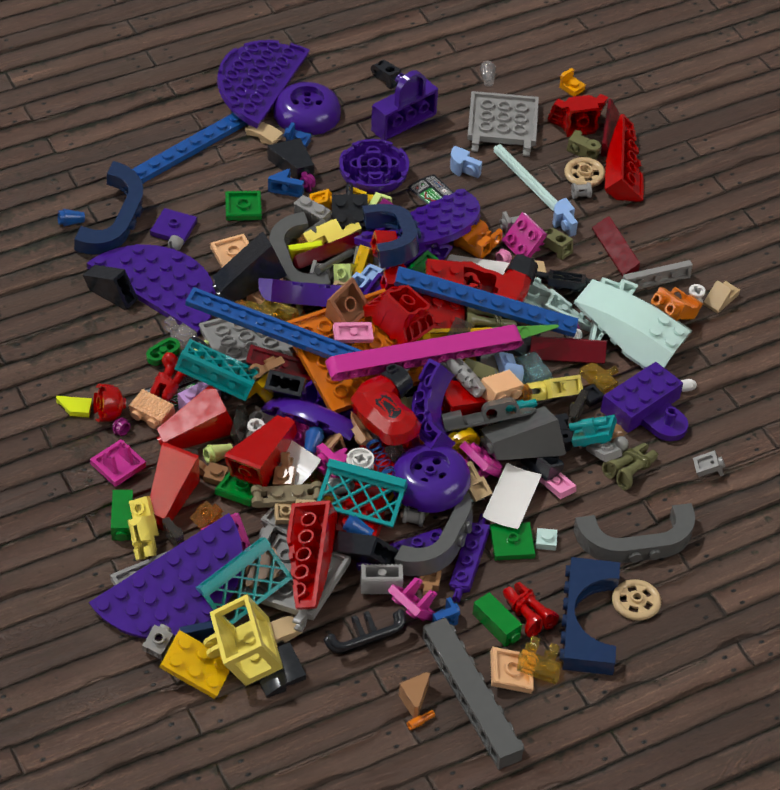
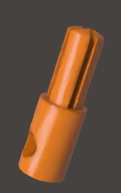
[407,710,435,731]

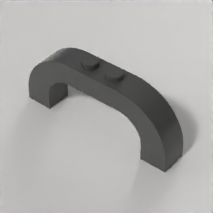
[269,212,331,285]
[394,477,473,576]
[573,503,695,563]

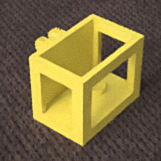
[204,594,283,686]

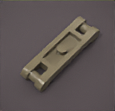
[251,481,324,508]

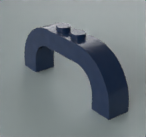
[74,161,143,254]
[362,204,421,268]

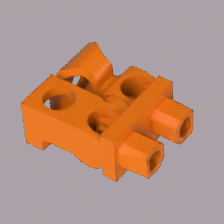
[454,220,503,259]
[651,287,703,320]

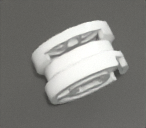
[346,448,374,470]

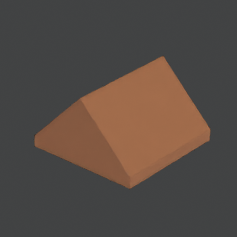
[325,277,368,323]

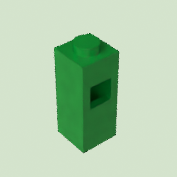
[111,490,134,541]
[472,592,522,647]

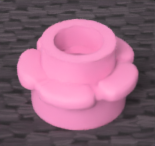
[495,248,512,263]

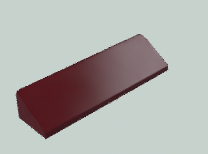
[600,99,619,157]
[592,216,640,277]
[292,232,359,269]
[530,336,607,364]

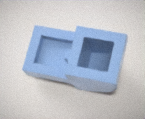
[450,146,482,178]
[553,198,578,237]
[352,263,384,291]
[494,352,524,382]

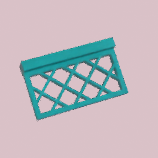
[175,339,258,401]
[317,458,408,528]
[195,537,292,625]

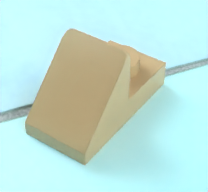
[703,281,740,314]

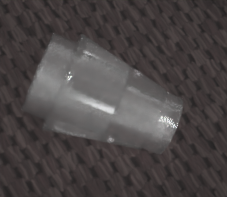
[480,61,496,86]

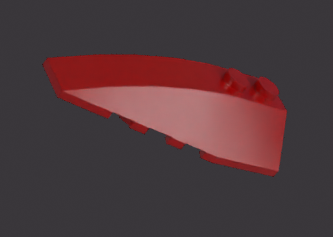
[604,114,644,202]
[286,500,338,610]

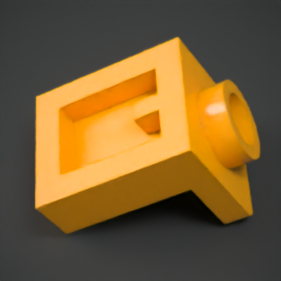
[559,68,586,97]
[309,189,333,213]

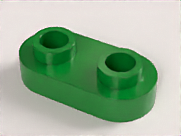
[146,338,180,366]

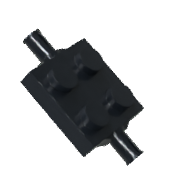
[332,184,368,230]
[536,269,598,292]

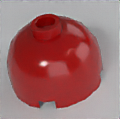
[93,384,126,423]

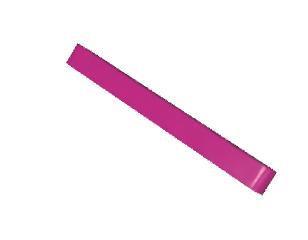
[325,325,524,381]

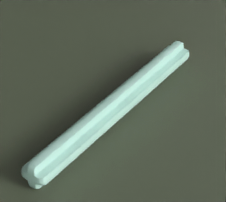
[494,144,558,211]

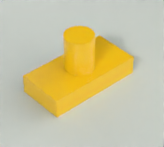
[247,372,274,403]

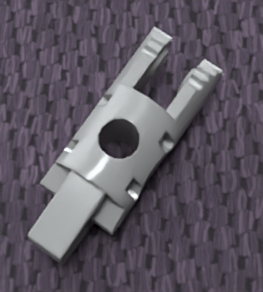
[446,358,486,397]

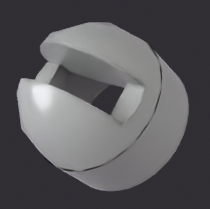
[168,235,184,250]

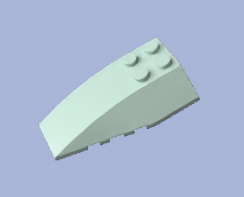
[574,279,693,369]

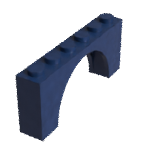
[559,557,620,675]

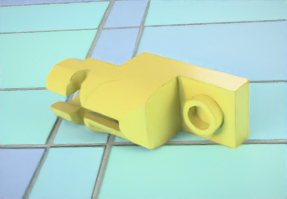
[128,496,159,561]

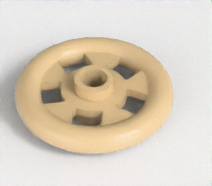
[564,157,605,187]
[612,579,661,621]

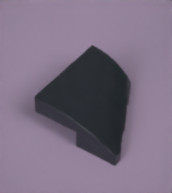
[520,456,564,481]

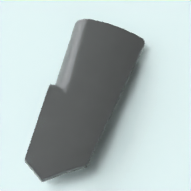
[441,397,536,433]

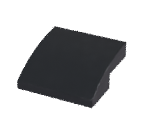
[258,642,306,698]

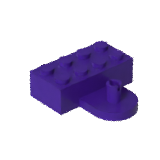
[371,70,438,140]
[600,362,688,441]

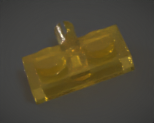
[579,363,619,394]

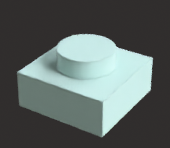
[536,528,557,551]

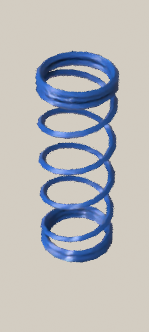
[366,439,395,474]

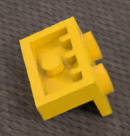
[352,245,374,276]

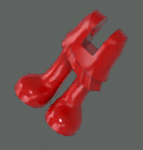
[150,352,188,402]
[503,582,559,638]

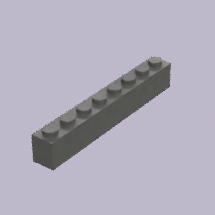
[422,618,524,770]

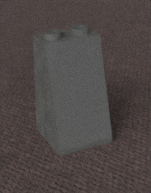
[479,406,566,460]

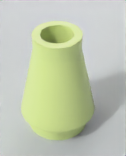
[203,443,233,463]

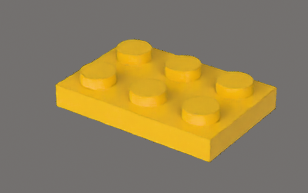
[159,630,230,699]

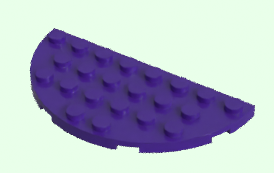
[217,40,310,128]
[354,189,480,249]
[87,244,215,337]
[89,513,243,640]

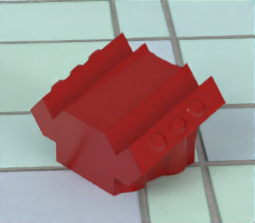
[547,94,609,137]
[363,285,436,344]

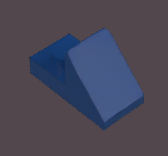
[268,169,304,198]

